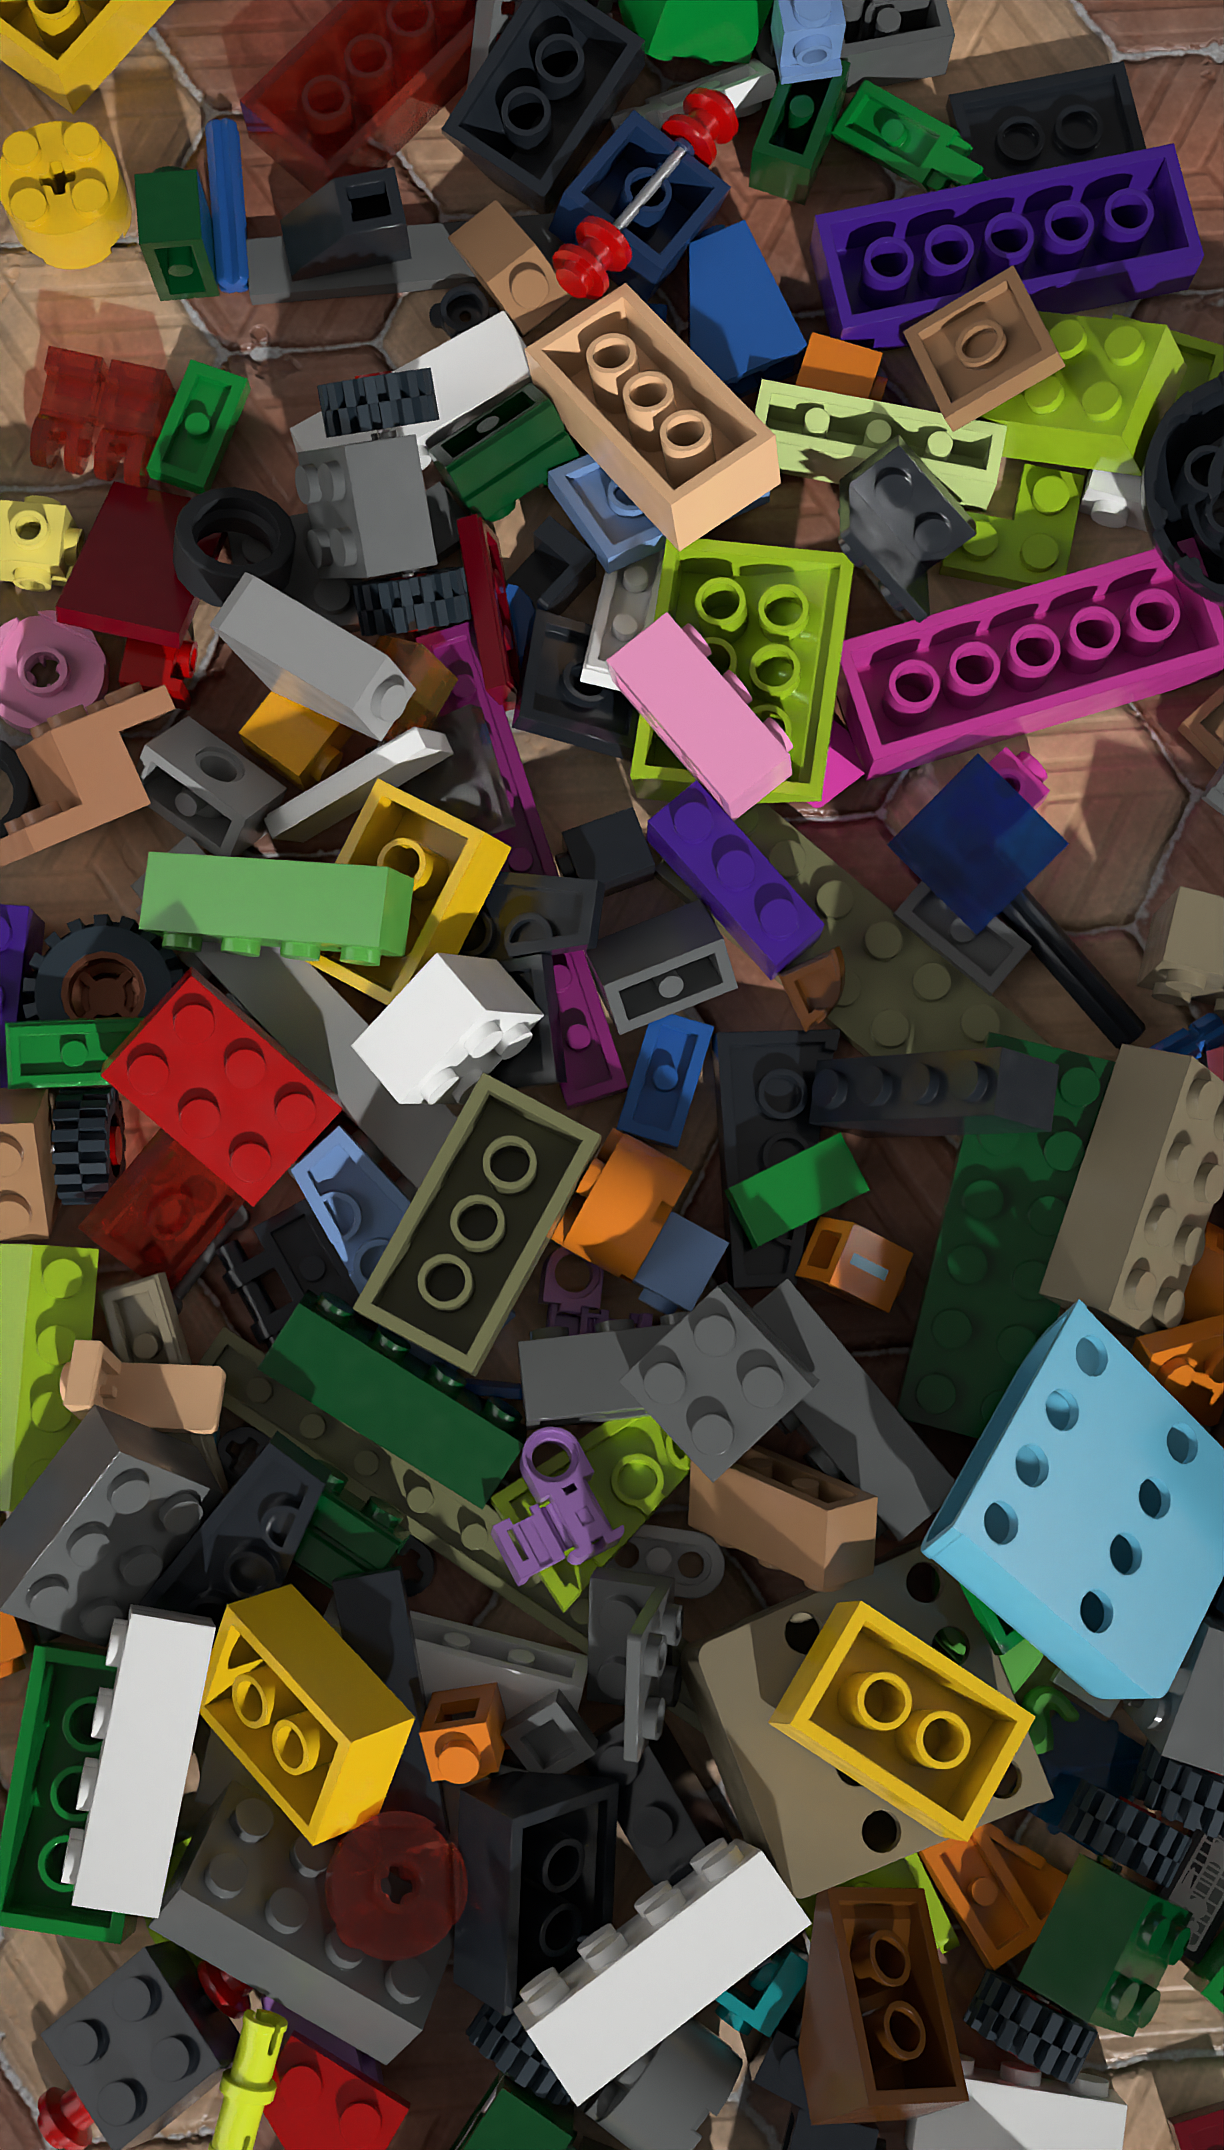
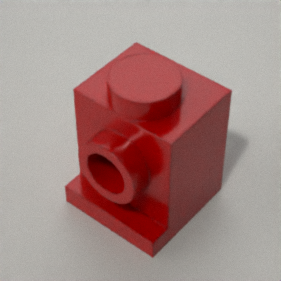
[118,631,198,711]

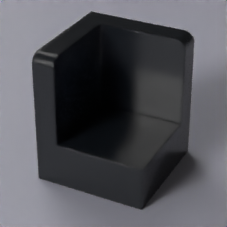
[506,515,596,615]

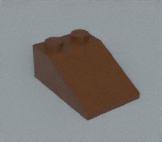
[798,1887,969,2125]

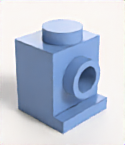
[771,0,846,85]

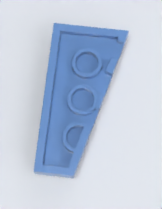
[291,1124,516,1371]

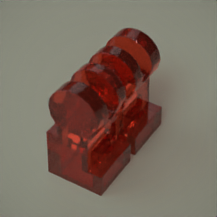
[30,346,176,488]

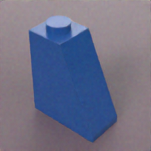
[687,220,807,399]

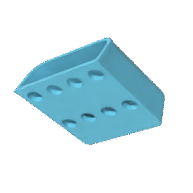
[921,1299,1224,1699]

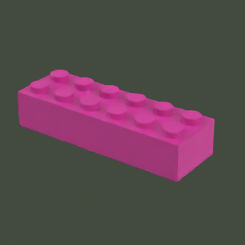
[837,538,1224,782]

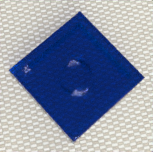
[887,753,1070,935]

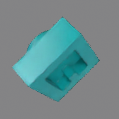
[714,1942,809,2038]

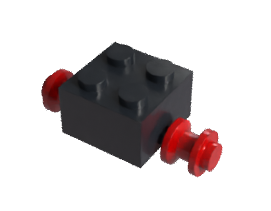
[37,1940,254,2150]

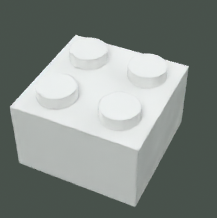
[351,952,544,1105]

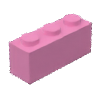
[606,612,793,821]

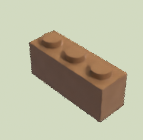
[688,1444,878,1592]

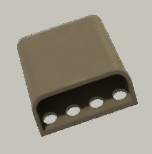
[679,1539,1054,1899]

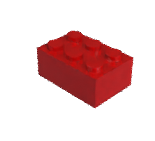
[100,966,343,1207]

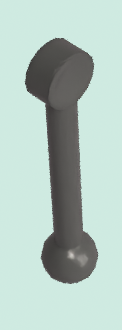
[171,1204,251,1315]

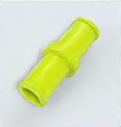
[208,2009,288,2150]

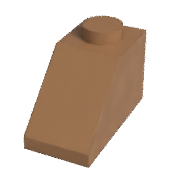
[447,199,573,338]

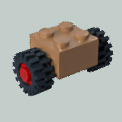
[0,1087,126,1241]

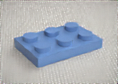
[548,454,771,574]

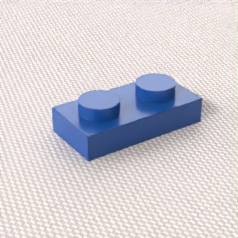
[616,1014,714,1151]

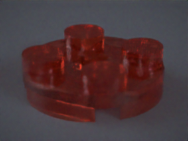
[325,1811,468,1961]

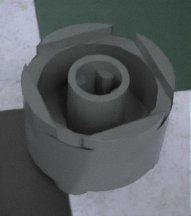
[584,2017,743,2150]

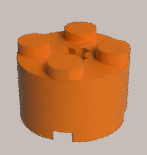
[551,1128,693,1283]

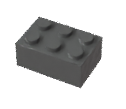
[0,1404,224,1647]

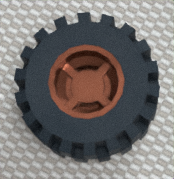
[22,914,186,1021]

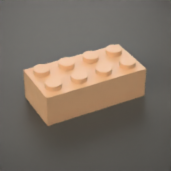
[524,283,781,552]

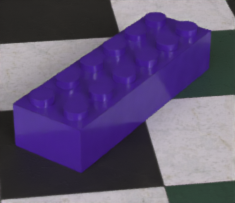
[809,143,1204,352]

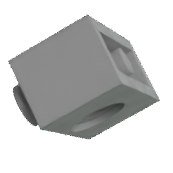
[135,716,287,857]

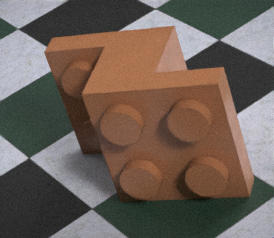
[0,682,176,867]

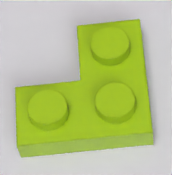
[939,463,1085,590]

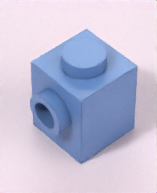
[632,1211,729,1315]

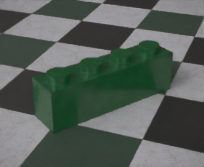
[257,1289,528,1509]

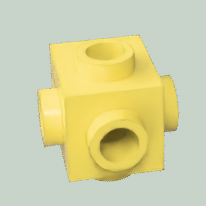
[0,495,85,592]

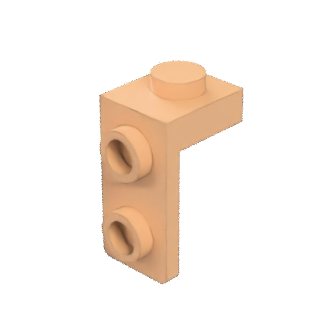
[60,1340,226,1434]

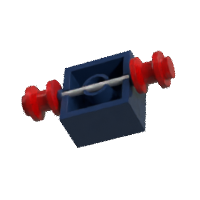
[548,87,739,304]

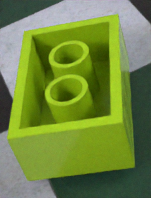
[975,311,1188,476]

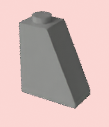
[209,572,416,742]

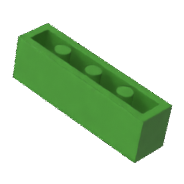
[139,852,414,966]

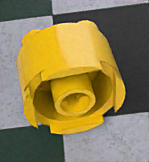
[0,121,132,270]

